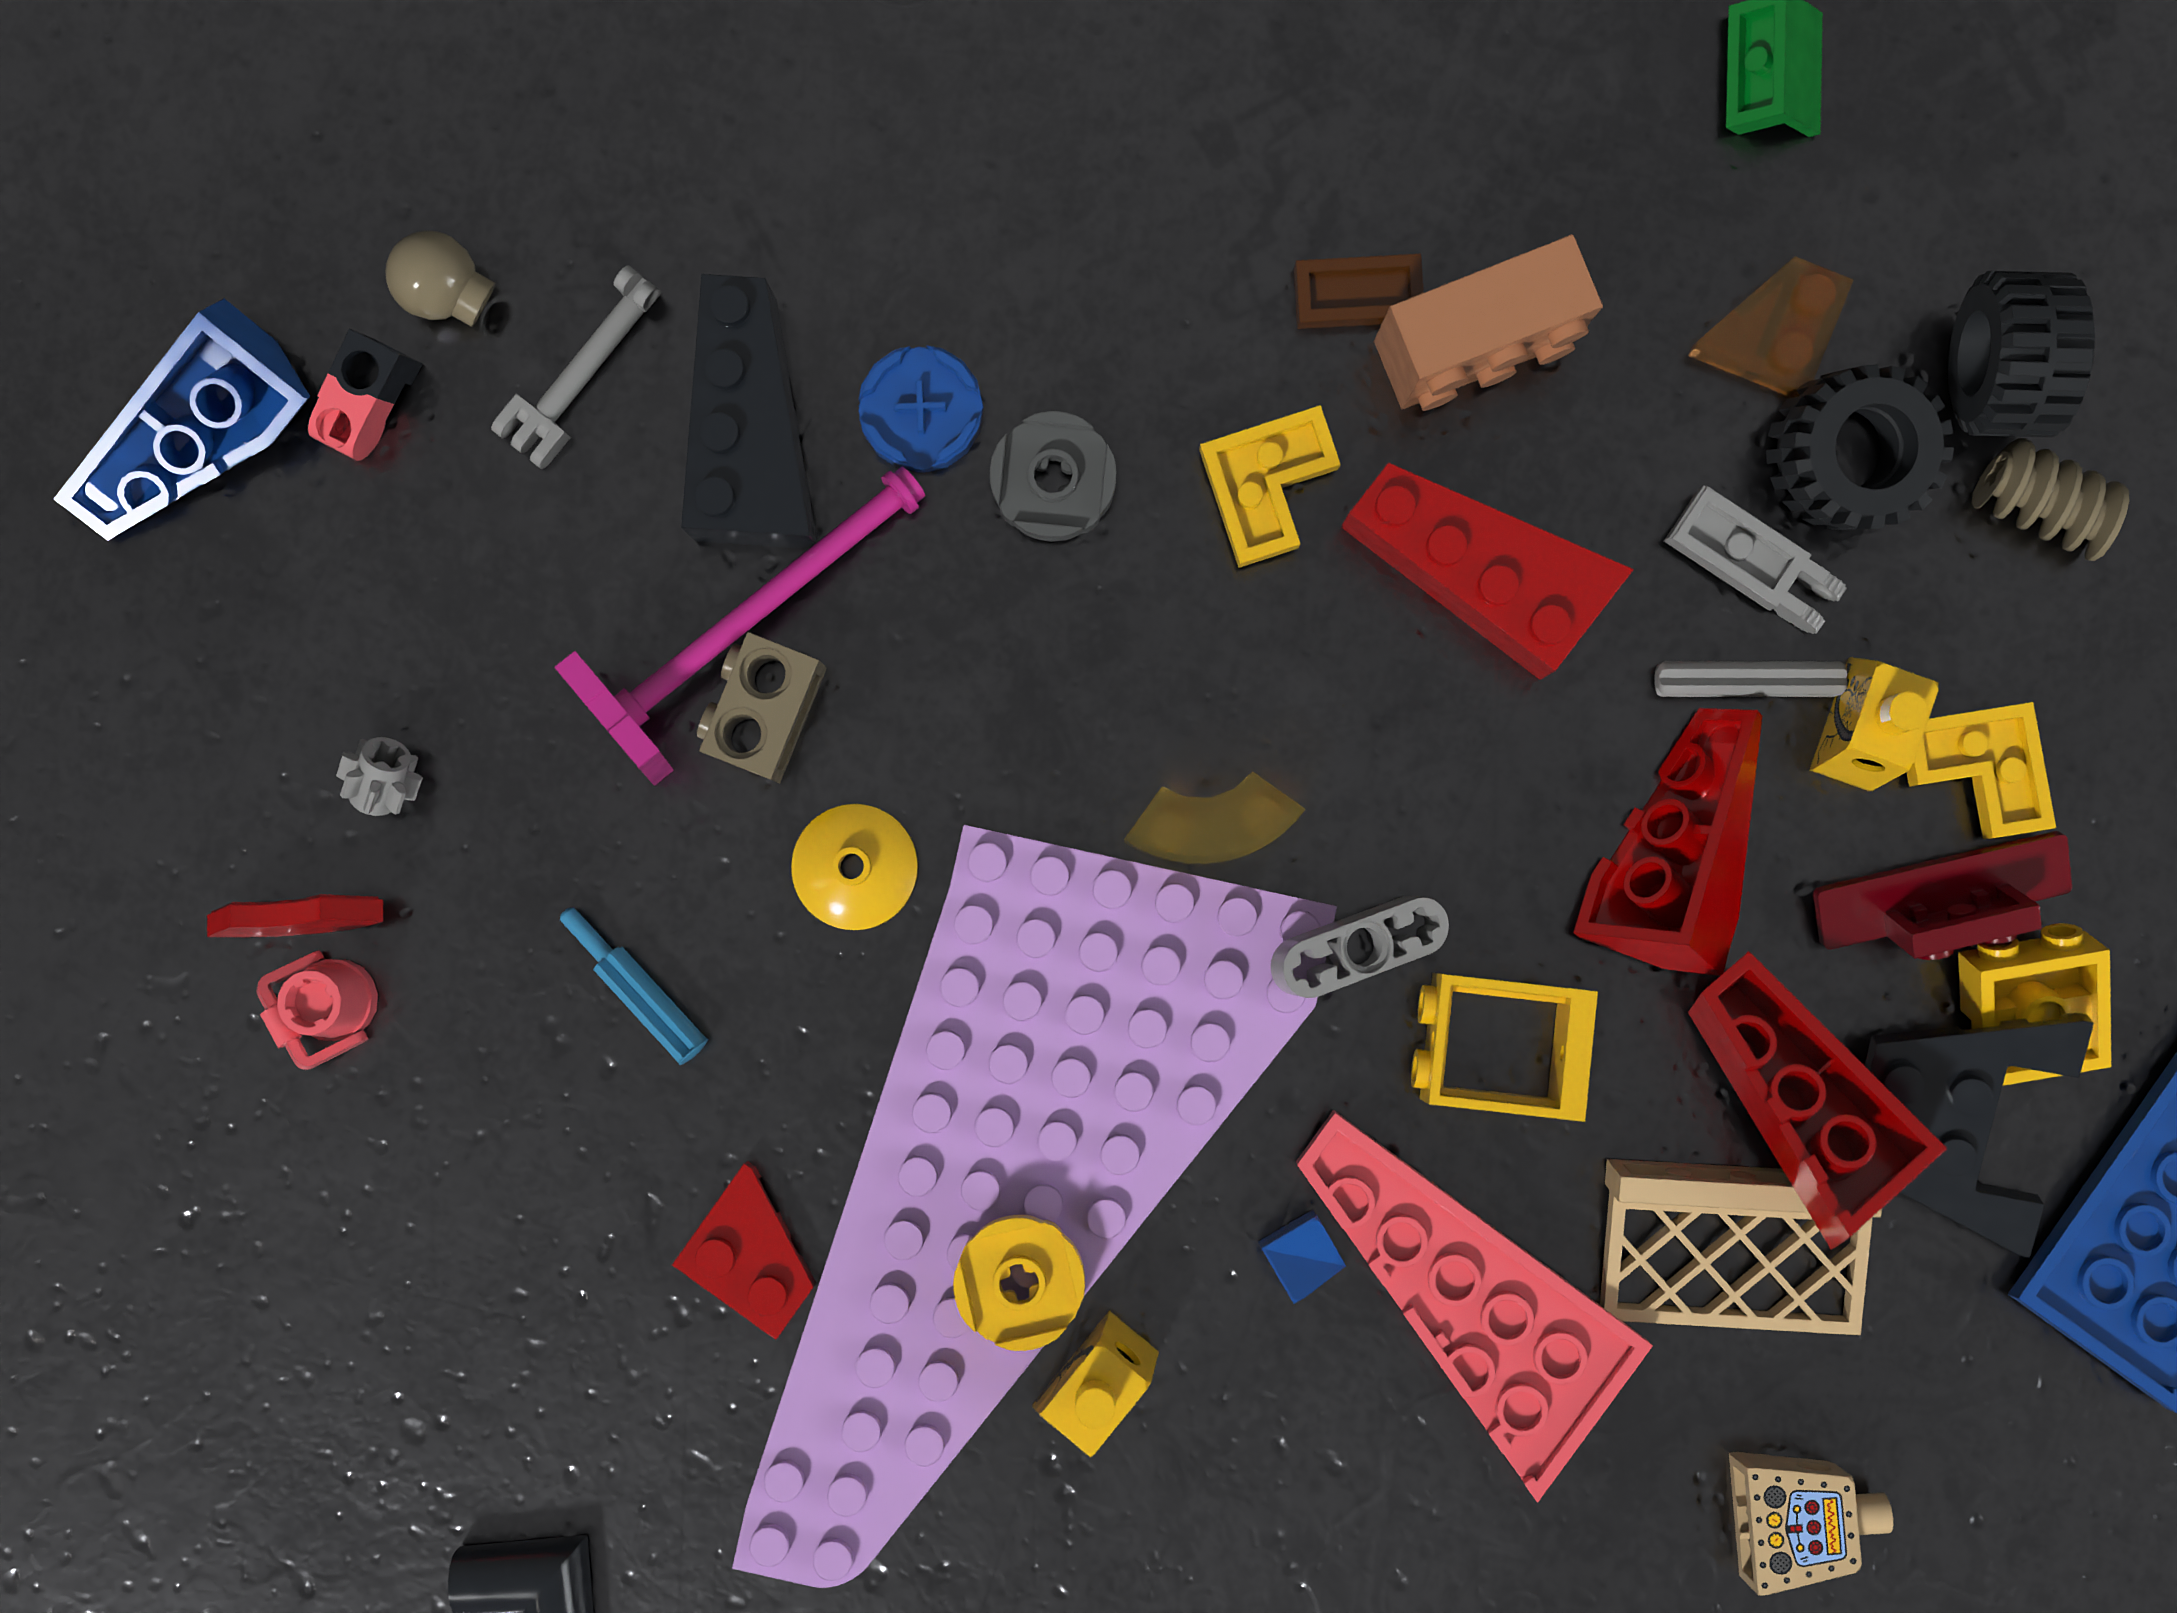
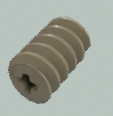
[1972,438,2129,561]

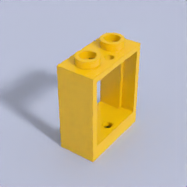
[1411,973,1598,1122]

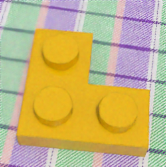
[1199,405,1341,568]
[1906,702,2056,839]

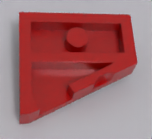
[672,1161,816,1340]

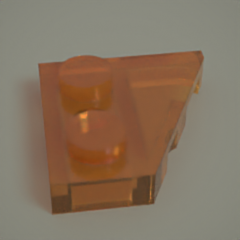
[1688,256,1853,398]

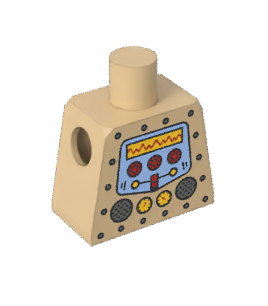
[1729,1452,1893,1596]

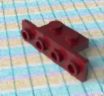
[1813,831,2072,960]

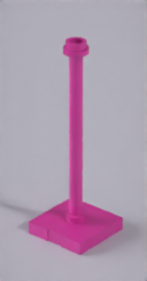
[554,467,925,786]

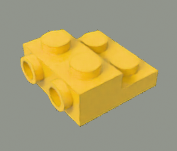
[1958,923,2111,1086]

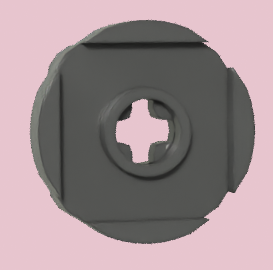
[990,411,1116,541]

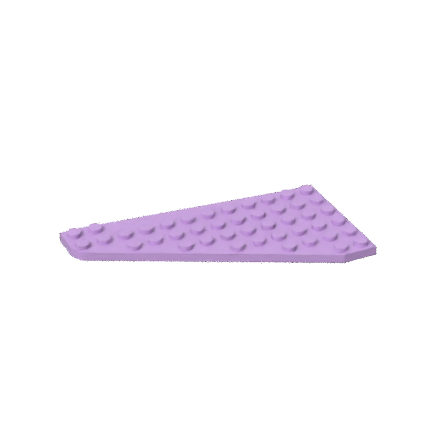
[732,825,1337,1588]

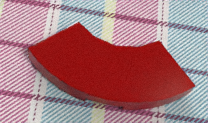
[207,894,383,937]

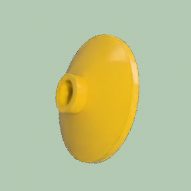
[791,804,918,930]

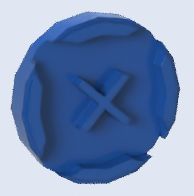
[858,346,984,473]

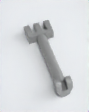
[491,265,662,469]

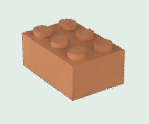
[1374,234,1603,411]

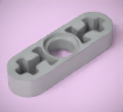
[1271,896,1449,998]

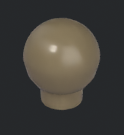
[385,230,496,327]

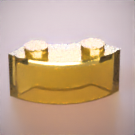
[1124,772,1306,866]

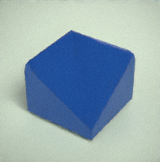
[1258,1209,1346,1304]

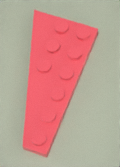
[1296,1110,1653,1503]

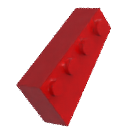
[1341,462,1634,680]
[1688,951,1947,1250]

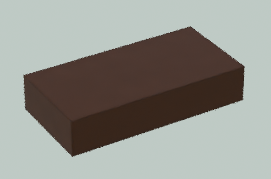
[1294,253,1424,329]

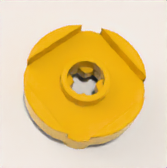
[953,1215,1085,1351]

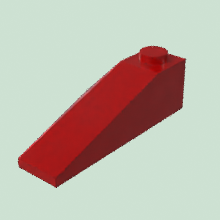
[1573,708,1763,976]

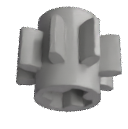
[336,737,423,816]

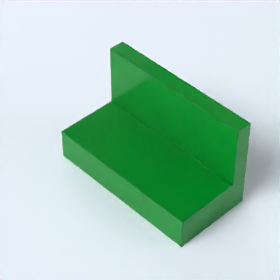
[1726,0,1823,137]

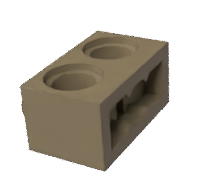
[697,632,827,784]

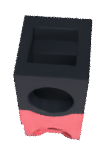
[308,328,423,461]

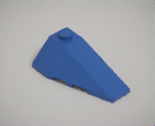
[54,298,310,540]

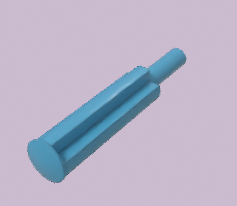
[560,907,709,1065]

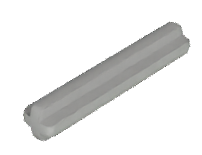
[1654,661,1847,697]

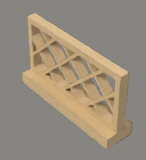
[1600,1159,1882,1335]

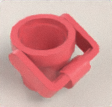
[256,950,378,1070]

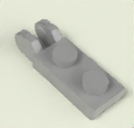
[1664,485,1847,634]

